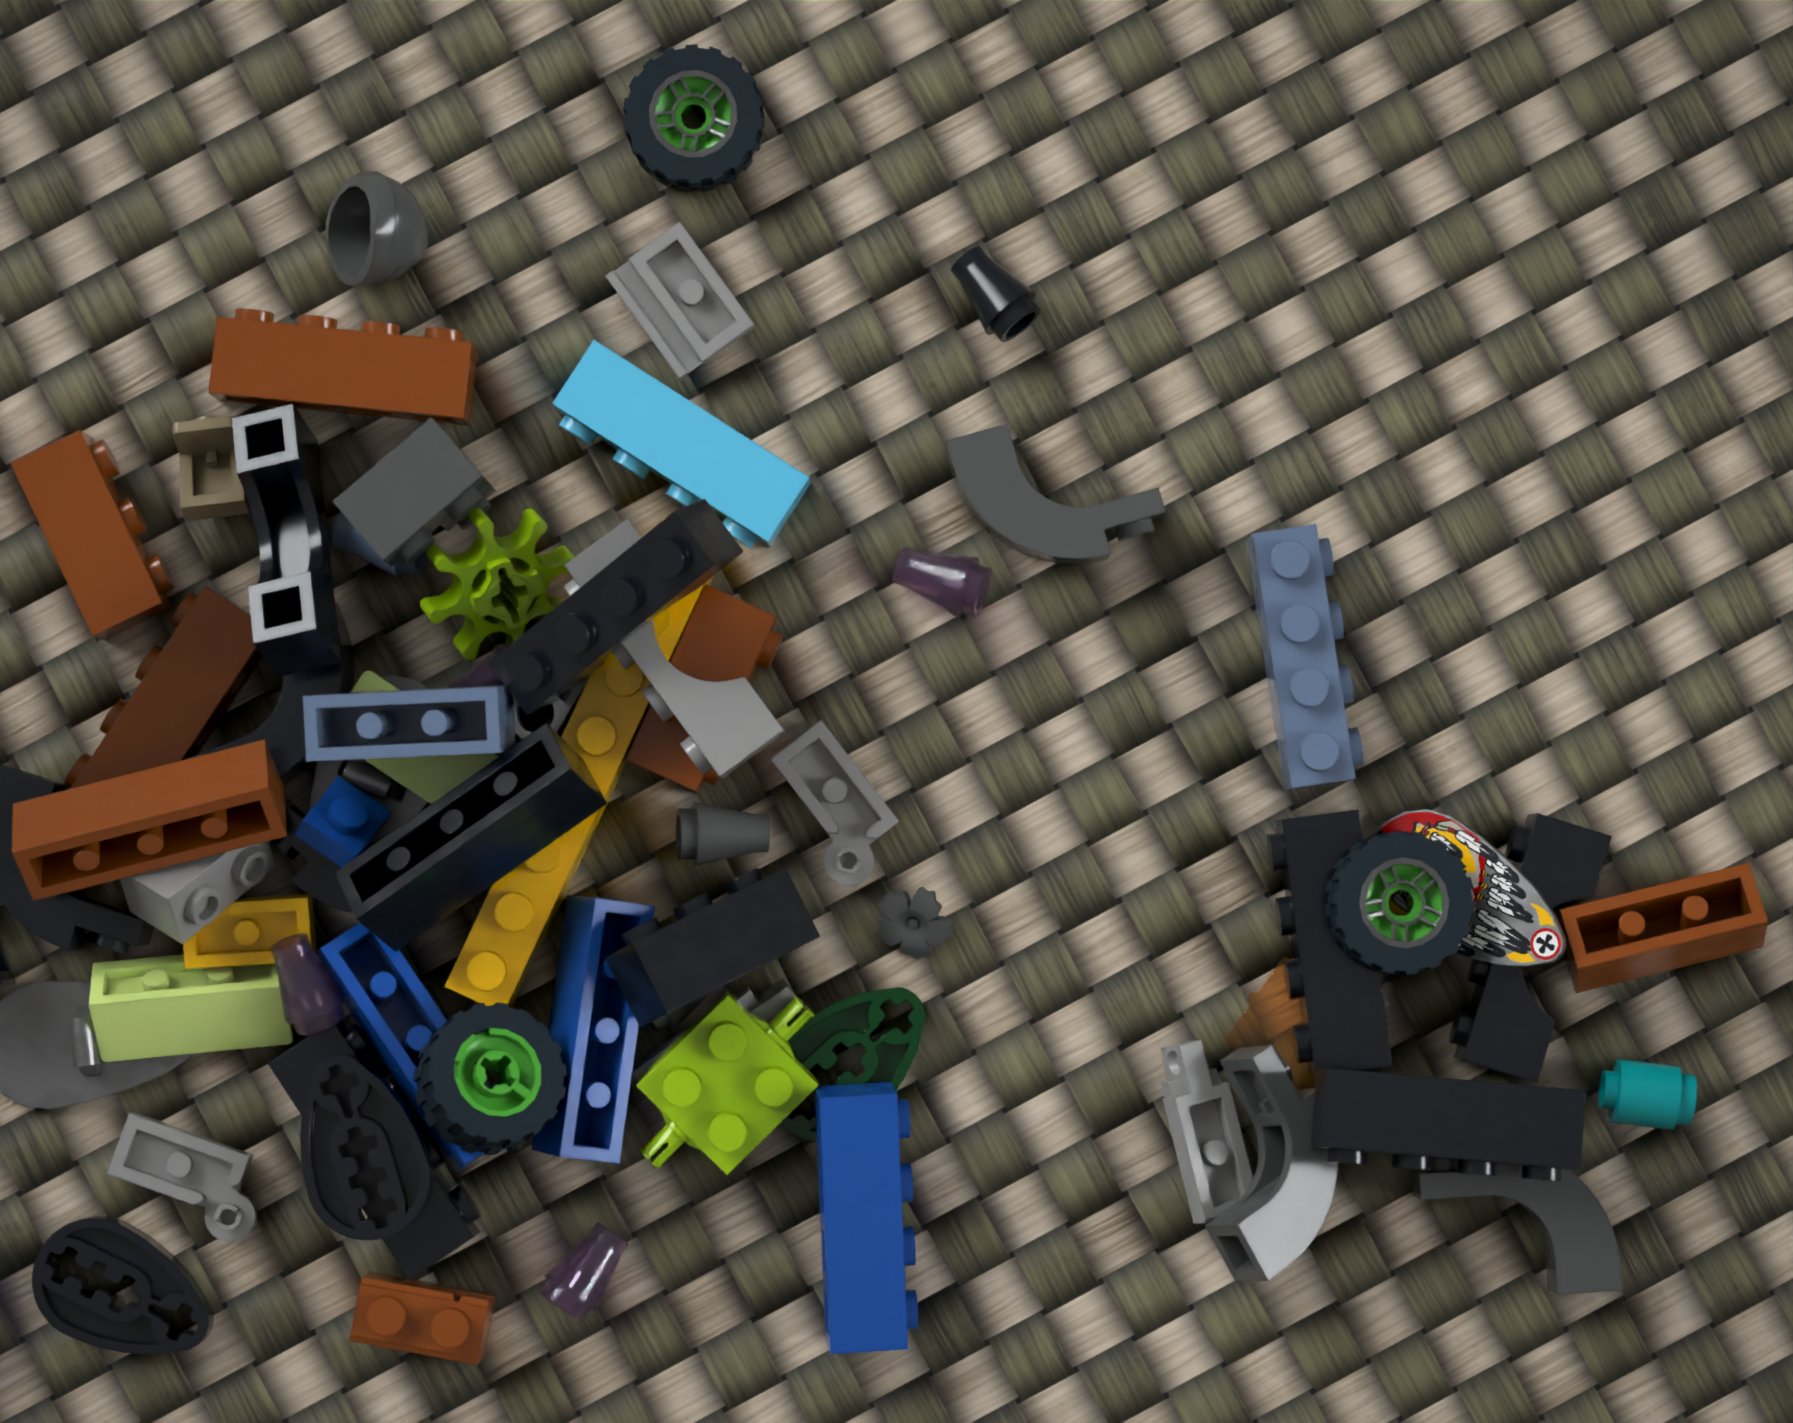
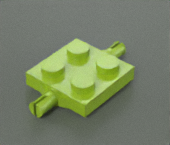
[636,991,819,1175]

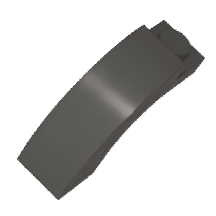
[945,424,1166,564]
[1205,1045,1338,1281]
[1411,1158,1623,1295]

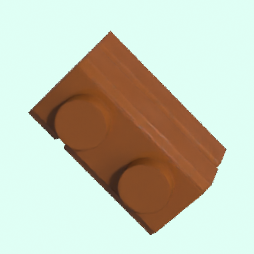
[350,1271,496,1365]

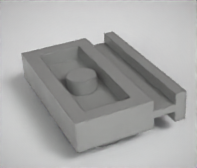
[605,222,755,381]

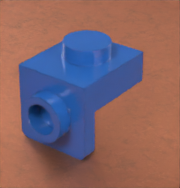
[294,776,391,868]

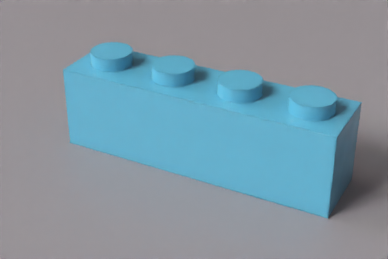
[552,340,811,549]

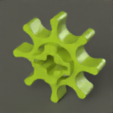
[420,508,575,660]

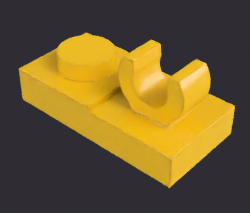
[183,894,317,969]

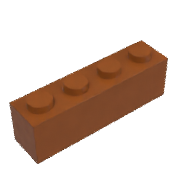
[208,308,478,426]
[12,739,287,901]

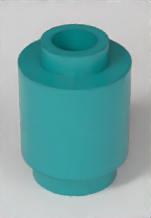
[1598,1059,1697,1130]

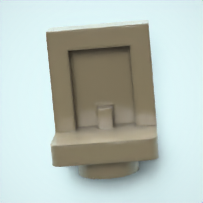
[172,415,249,521]

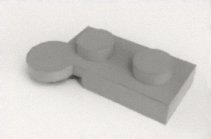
[771,720,899,886]
[107,1112,257,1242]

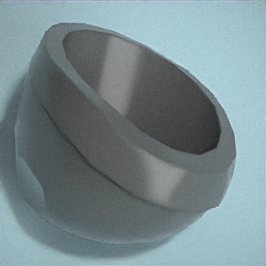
[325,171,428,286]

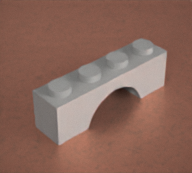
[564,519,785,779]

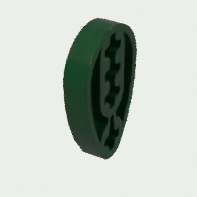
[781,987,925,1142]

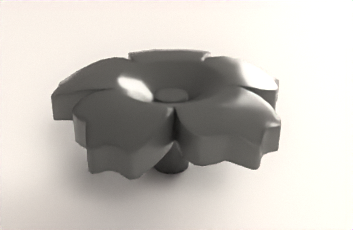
[877,887,954,959]

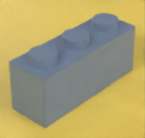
[303,685,515,762]

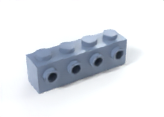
[1246,524,1364,791]

